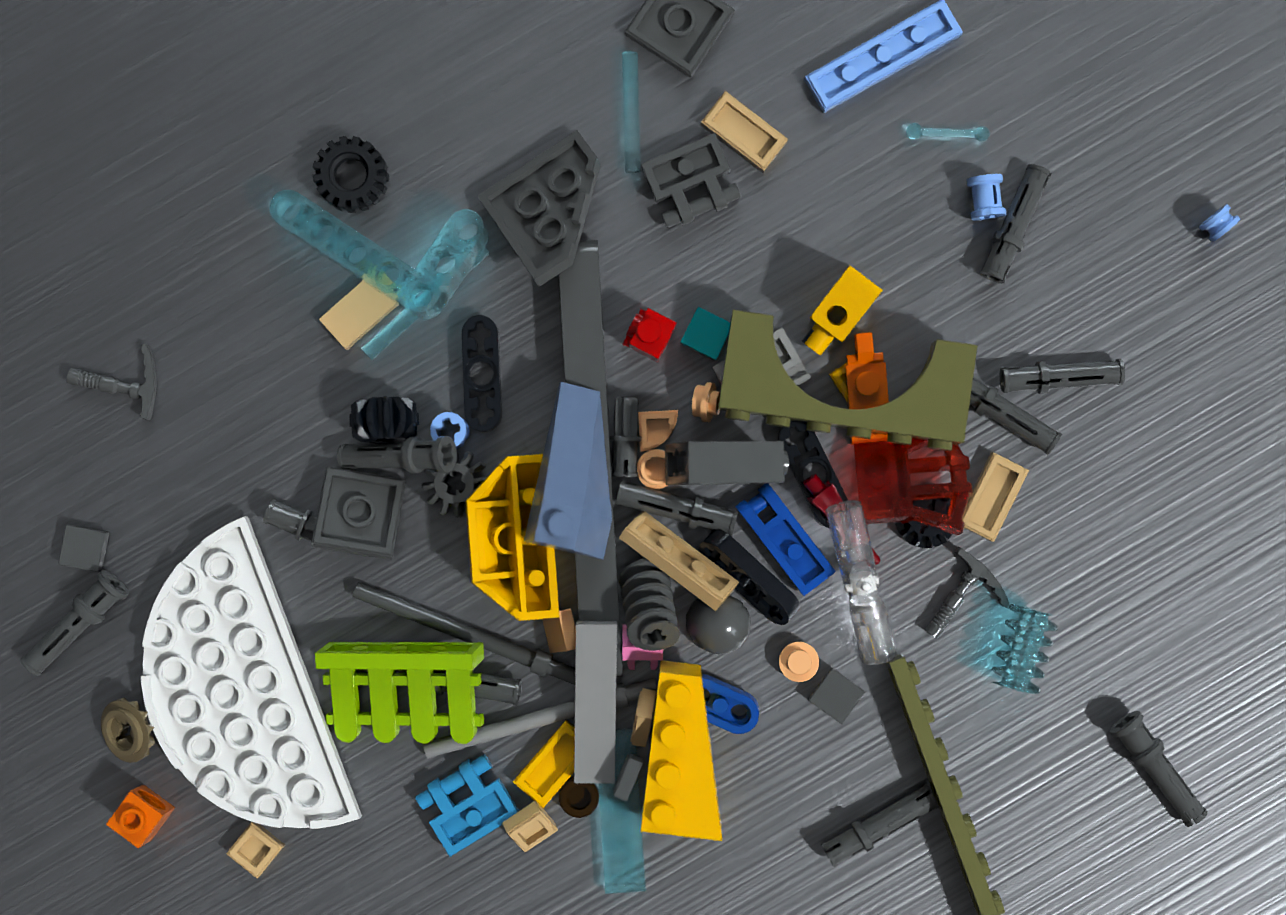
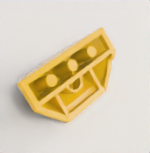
[465,454,560,621]

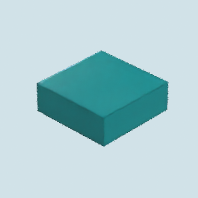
[680,307,730,361]

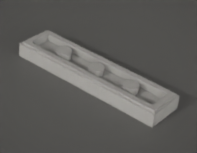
[574,621,617,784]

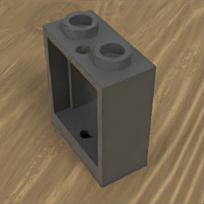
[665,441,789,485]

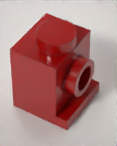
[623,308,677,363]

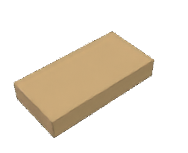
[701,91,788,173]
[319,266,407,350]
[957,452,1029,542]

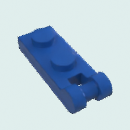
[735,484,836,596]

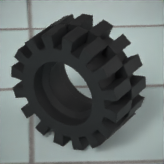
[312,136,389,213]

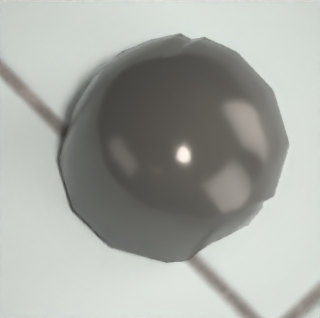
[686,596,751,654]

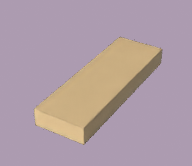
[619,511,739,611]

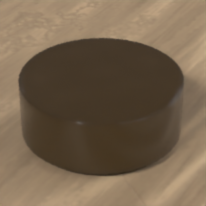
[559,776,599,818]

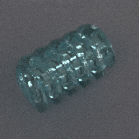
[991,604,1058,694]

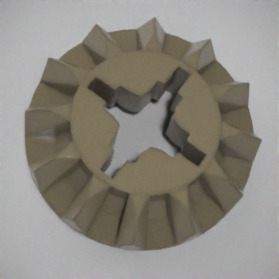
[101,697,155,763]

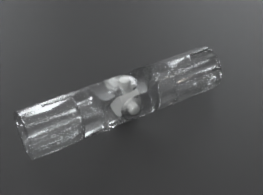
[825,500,897,665]

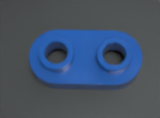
[702,674,759,734]

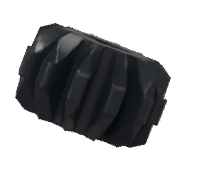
[349,396,419,443]

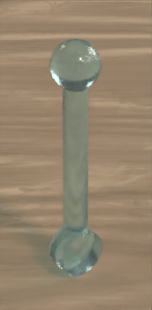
[906,123,990,142]

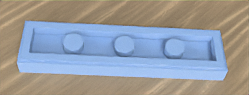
[804,0,963,114]

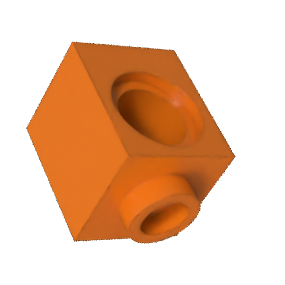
[106,784,176,849]

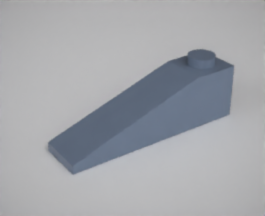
[524,382,612,560]

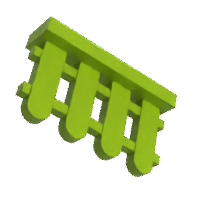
[315,642,484,744]

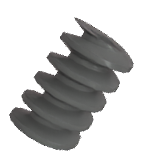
[619,558,680,651]

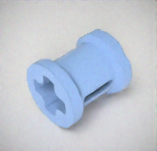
[966,174,1007,221]
[430,412,470,449]

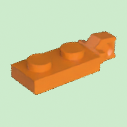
[845,332,889,445]

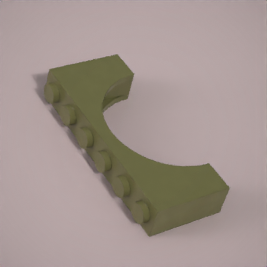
[718,310,978,451]

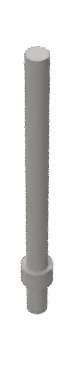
[423,678,658,759]

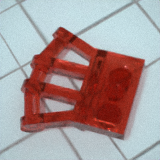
[854,438,973,535]

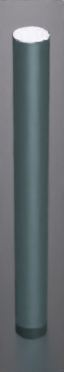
[362,241,490,360]

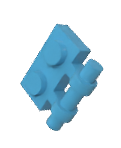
[415,754,519,857]

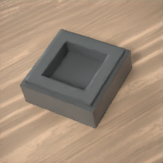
[58,525,110,572]
[808,667,865,724]
[613,753,643,801]

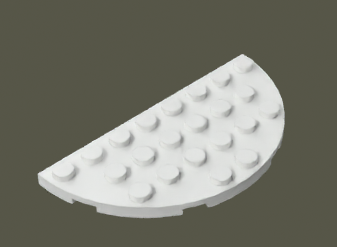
[141,516,362,829]

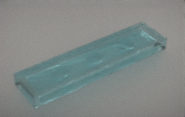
[599,728,646,894]

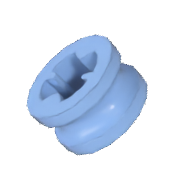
[1199,204,1241,242]

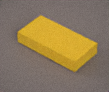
[513,720,575,808]

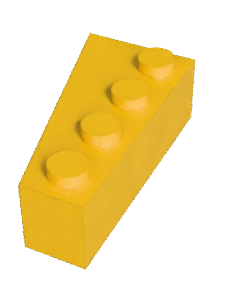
[641,660,722,841]

